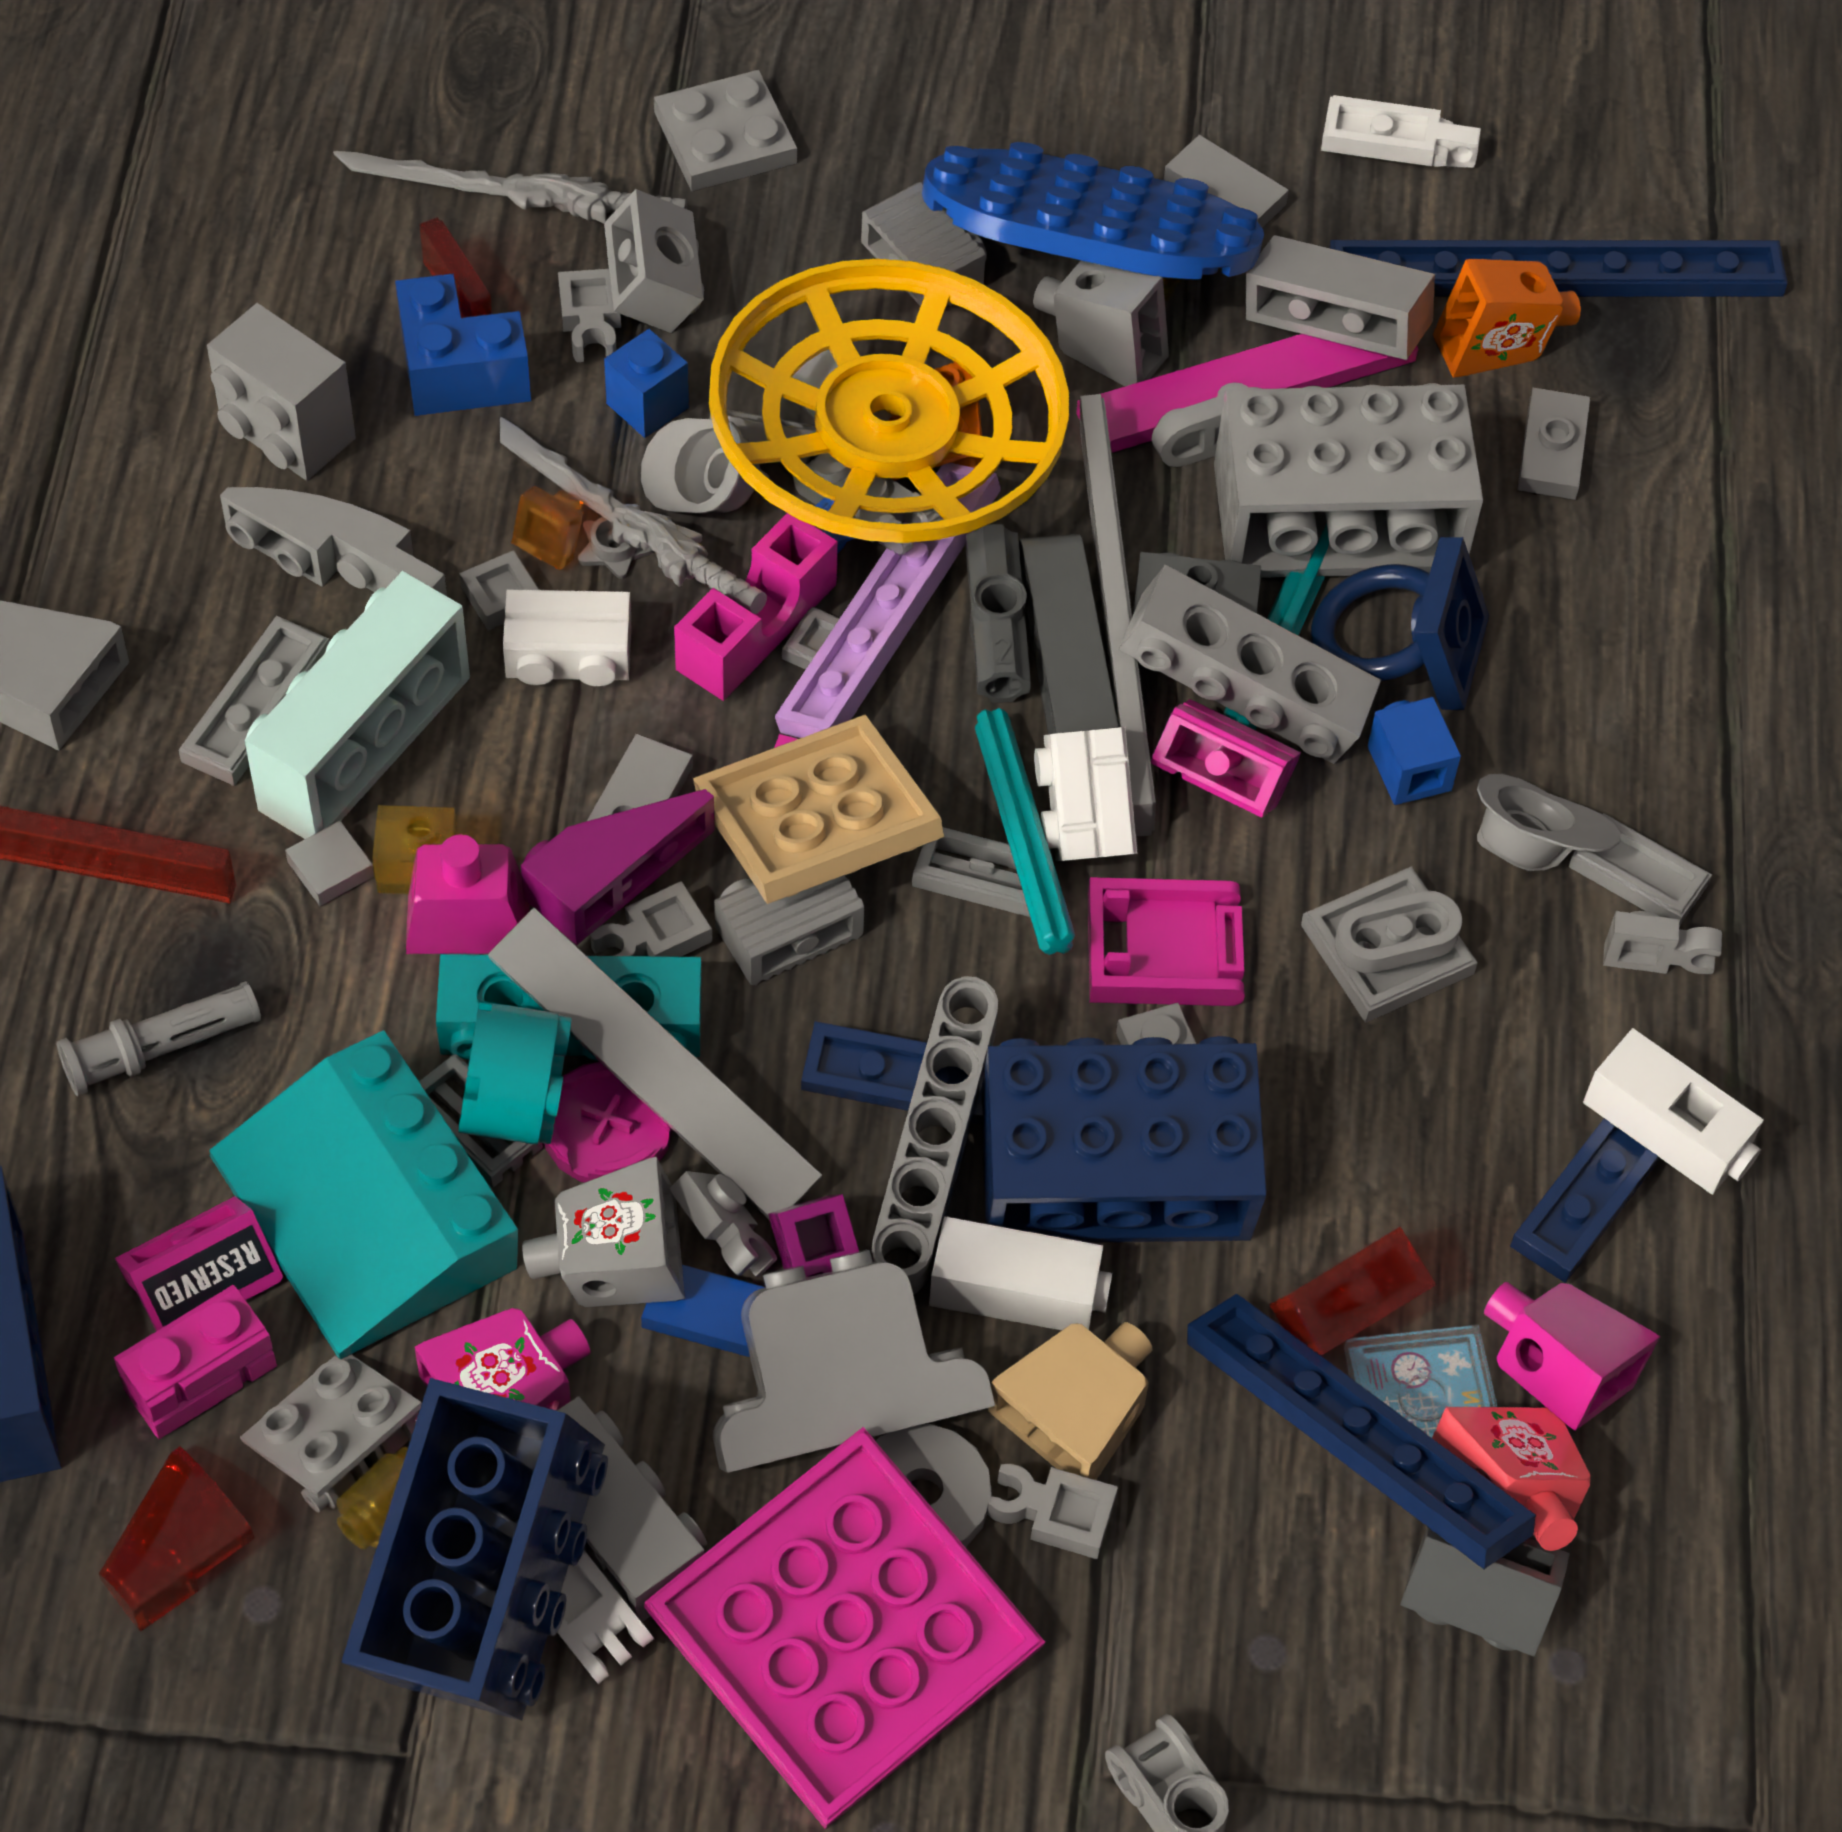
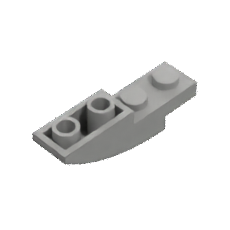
[220,487,447,596]

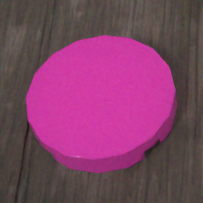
[545,1062,673,1183]

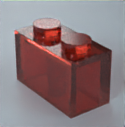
[1269,1226,1436,1355]

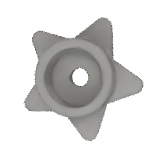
[578,517,654,579]

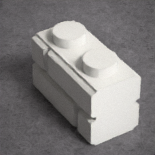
[503,589,631,686]
[1034,727,1137,861]

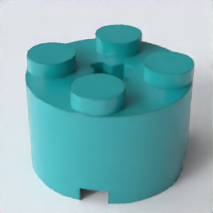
[458,1001,572,1145]

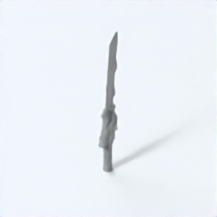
[333,151,687,223]
[500,417,767,614]

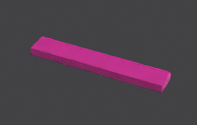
[1076,334,1418,453]

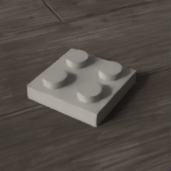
[654,70,797,191]

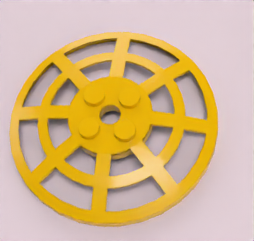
[709,259,1069,543]

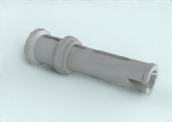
[56,981,261,1097]

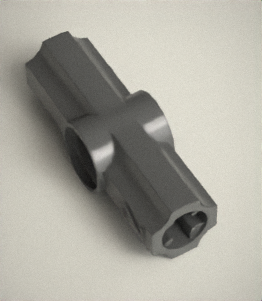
[966,524,1031,703]

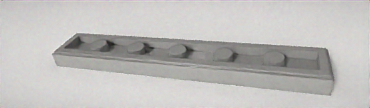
[488,908,822,1220]

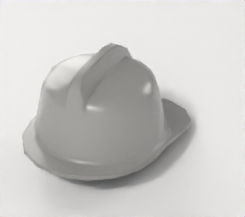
[641,418,769,513]
[1477,774,1621,871]

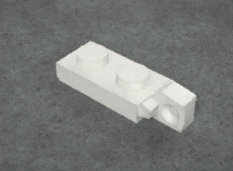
[1321,95,1481,168]

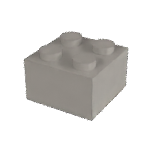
[207,303,356,481]

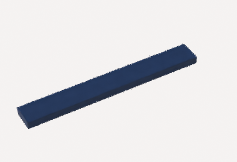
[1329,240,1788,297]

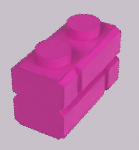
[1151,699,1301,818]
[114,1285,277,1439]

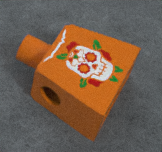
[1433,259,1581,378]

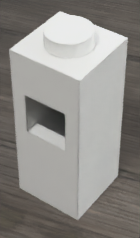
[1583,1028,1764,1195]
[929,1216,1112,1330]

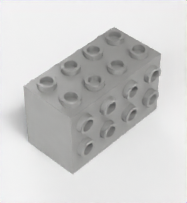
[1214,383,1483,578]

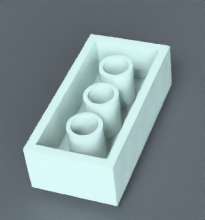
[244,571,470,839]

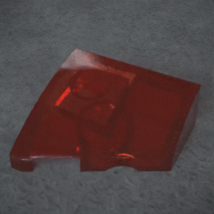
[99,1446,255,1632]

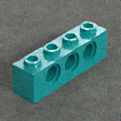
[436,954,702,1061]

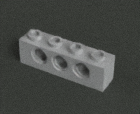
[1119,565,1381,764]

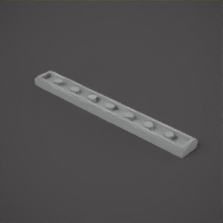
[1080,394,1156,837]

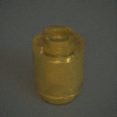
[336,1447,408,1549]

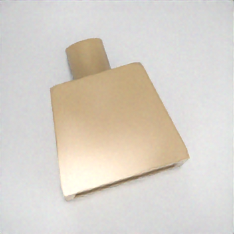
[988,1322,1152,1480]

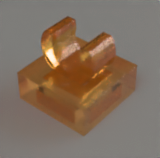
[511,485,584,570]

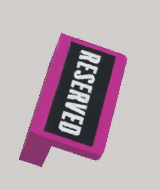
[114,1196,283,1331]

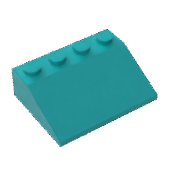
[209,1030,518,1359]

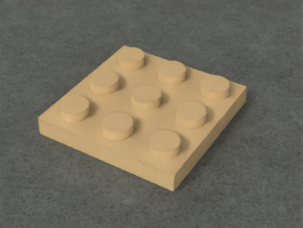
[693,714,944,904]

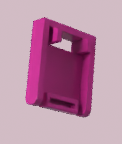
[1088,877,1245,1006]

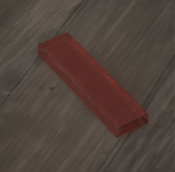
[0,806,236,903]

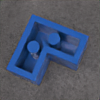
[395,274,531,416]

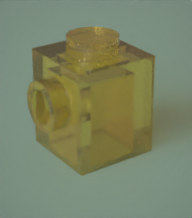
[372,805,468,894]

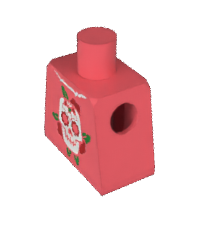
[1432,1407,1591,1551]

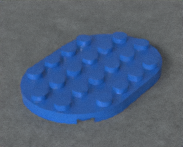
[922,142,1264,279]

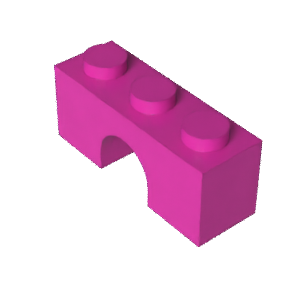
[674,513,838,701]

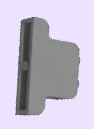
[713,1250,995,1473]

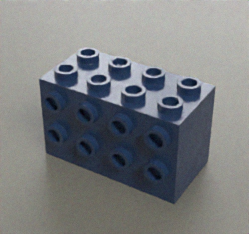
[981,1036,1266,1243]
[341,1378,608,1721]

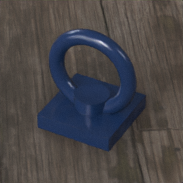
[1311,537,1489,710]

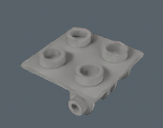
[240,1354,422,1513]

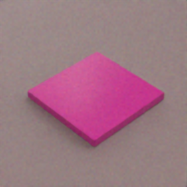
[644,1427,1045,1829]

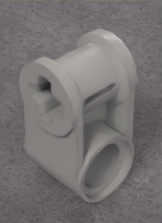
[1105,1714,1229,1832]

